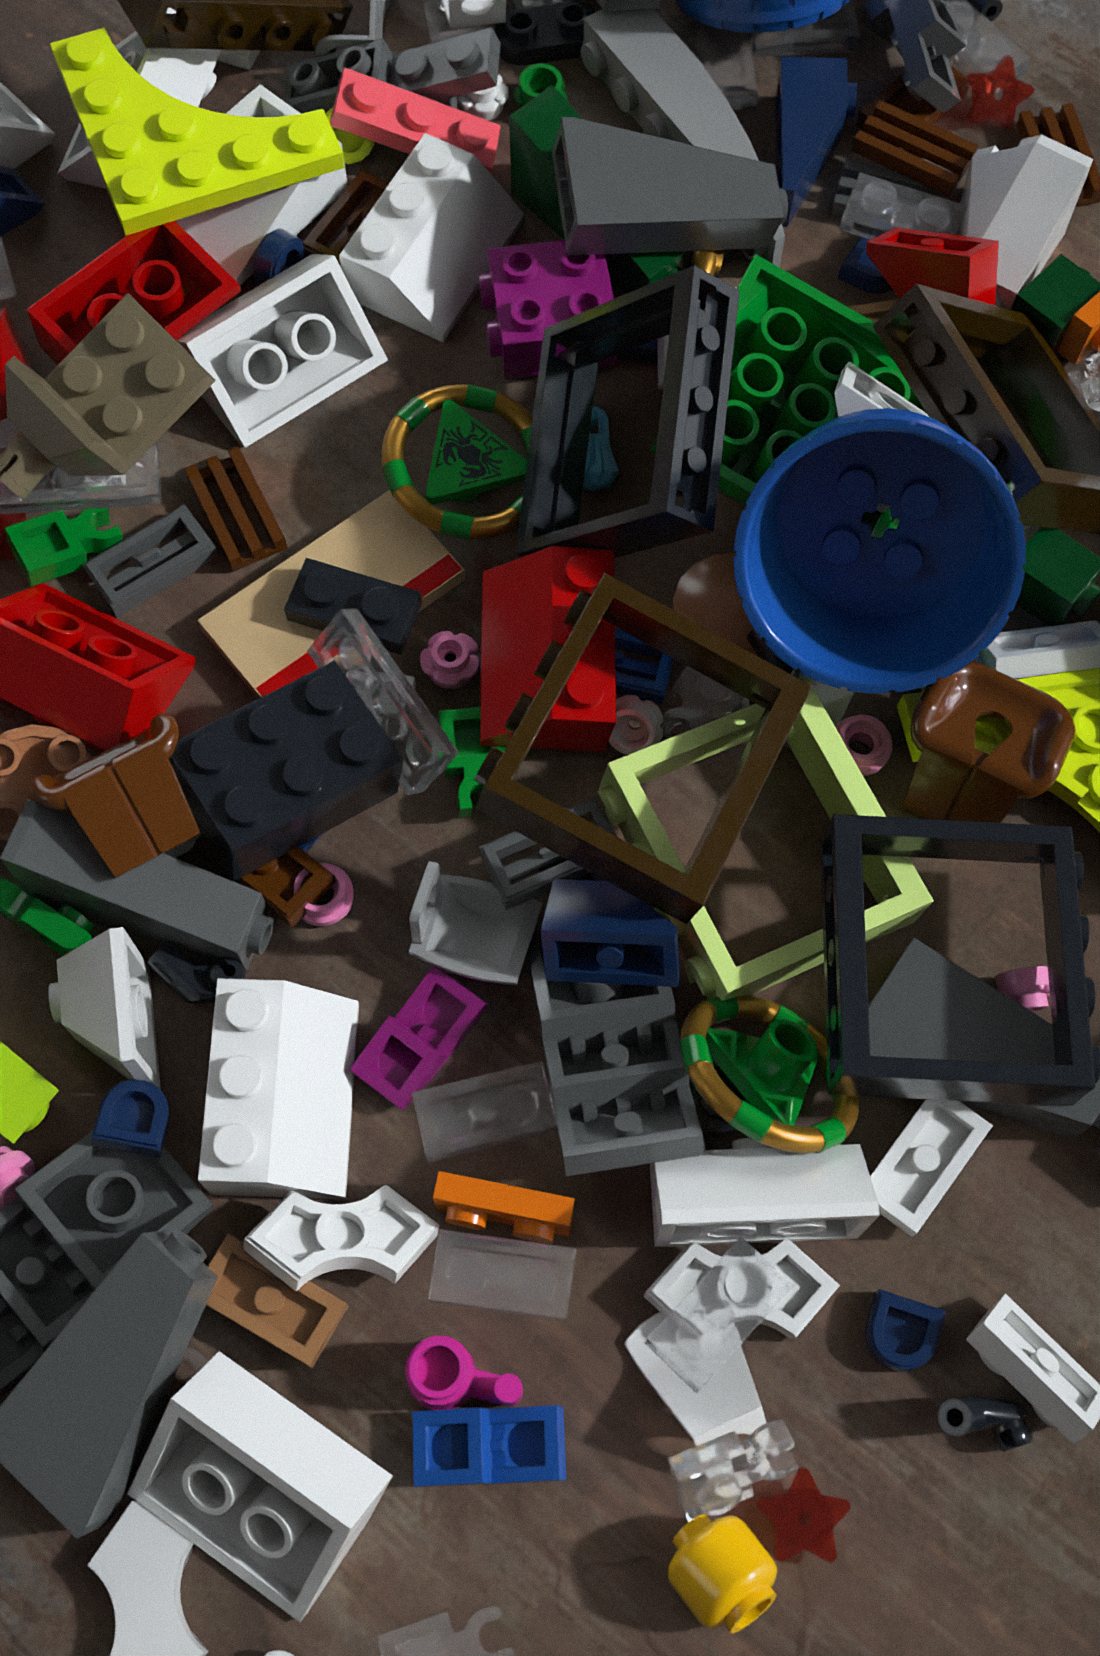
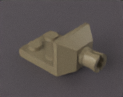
[0,293,216,500]

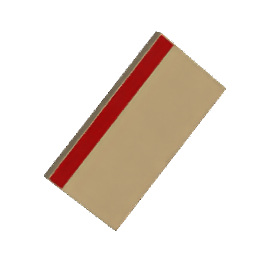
[198,490,465,699]

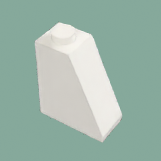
[959,134,1094,310]

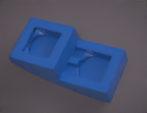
[412,1405,567,1487]

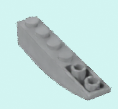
[581,9,785,268]

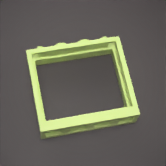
[597,682,934,1001]

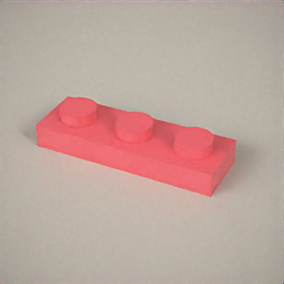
[330,67,501,174]

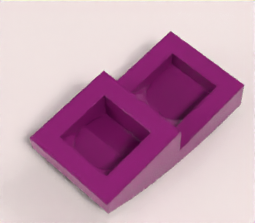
[350,965,490,1110]

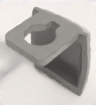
[409,861,543,985]

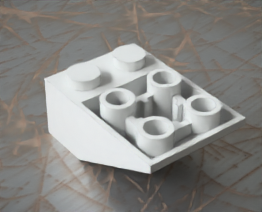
[175,84,348,285]

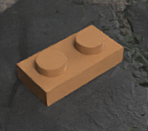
[206,1234,349,1369]

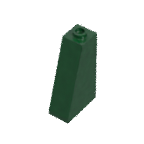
[509,85,691,294]

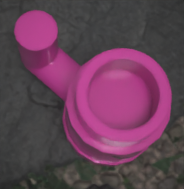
[405,1335,523,1410]

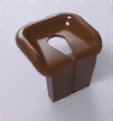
[903,661,1076,823]
[29,713,200,878]

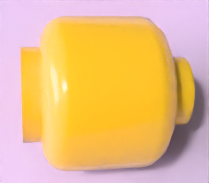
[668,1514,777,1634]

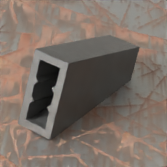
[551,117,788,256]
[0,799,274,972]
[868,938,1100,1140]
[0,1230,218,1539]

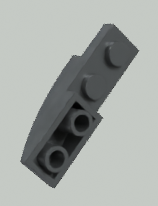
[862,0,966,113]
[283,27,500,114]

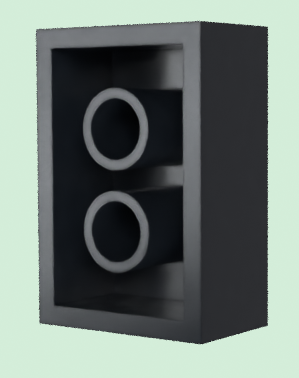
[168,660,404,882]

